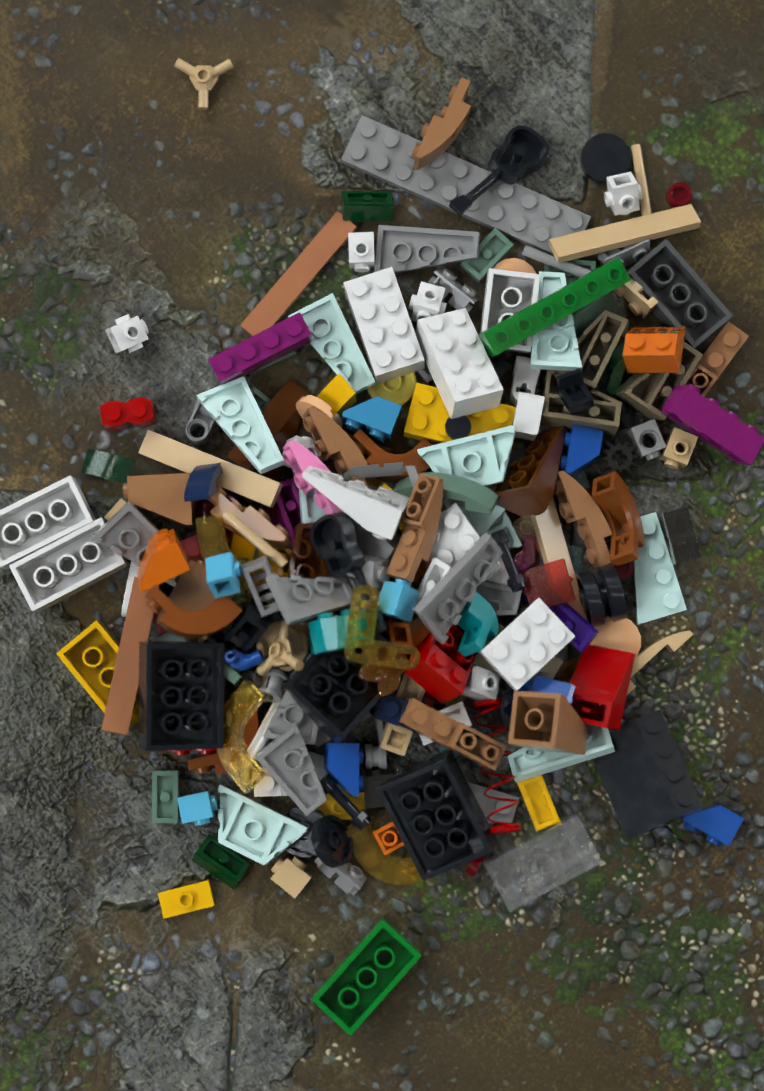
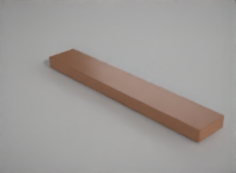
[240,211,357,336]
[101,577,160,736]

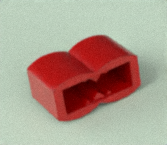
[100,398,157,431]

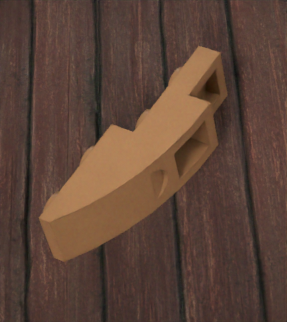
[411,77,471,170]
[685,321,749,396]
[303,406,369,489]
[554,470,613,568]
[386,473,443,583]
[208,484,292,549]
[399,698,506,770]

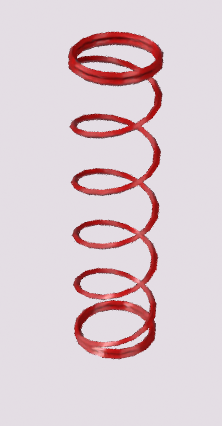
[471,699,522,834]

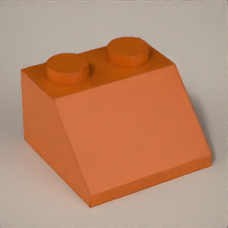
[137,528,190,593]

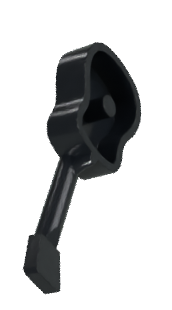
[449,126,549,216]
[310,512,387,637]

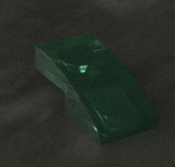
[607,337,626,395]
[81,448,136,484]

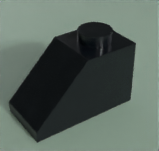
[221,595,273,653]

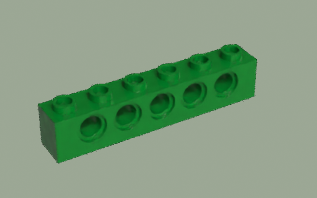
[478,257,631,357]

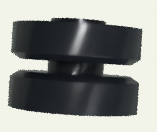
[576,564,628,628]

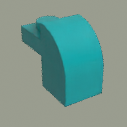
[457,591,498,657]

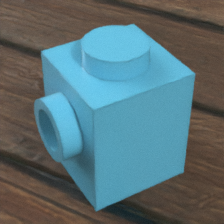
[206,552,243,599]
[377,579,420,622]
[177,790,218,826]

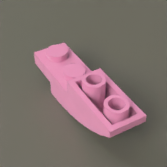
[282,440,344,515]

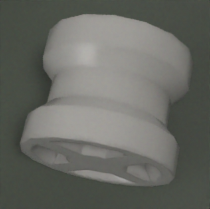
[365,744,387,770]

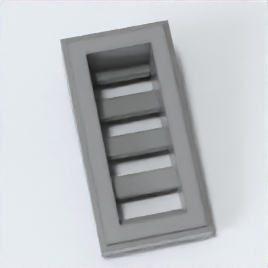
[242,555,280,617]

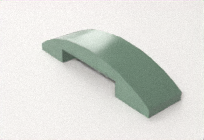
[393,472,499,515]

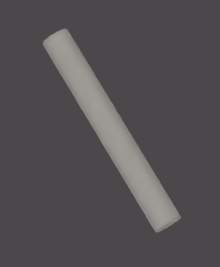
[522,245,591,277]

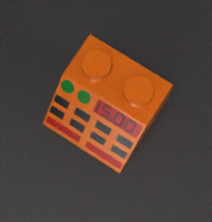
[622,327,685,373]

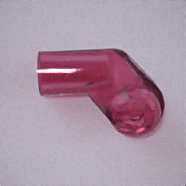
[514,536,537,570]

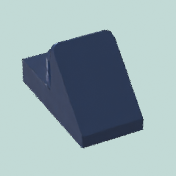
[375,694,419,733]

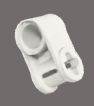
[510,356,540,406]

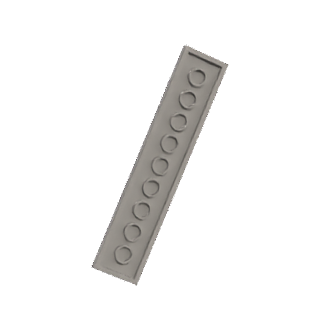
[341,115,591,256]

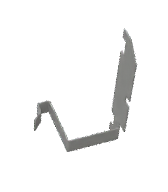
[343,462,418,491]

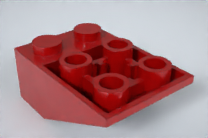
[405,624,476,704]
[569,644,635,731]

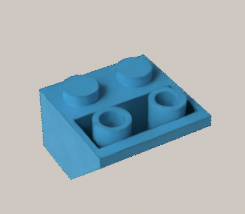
[342,396,402,443]

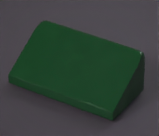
[341,191,394,221]
[192,834,252,889]

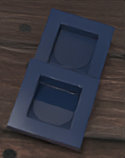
[184,463,223,502]

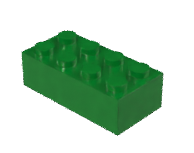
[311,916,422,1036]

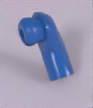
[224,649,265,671]

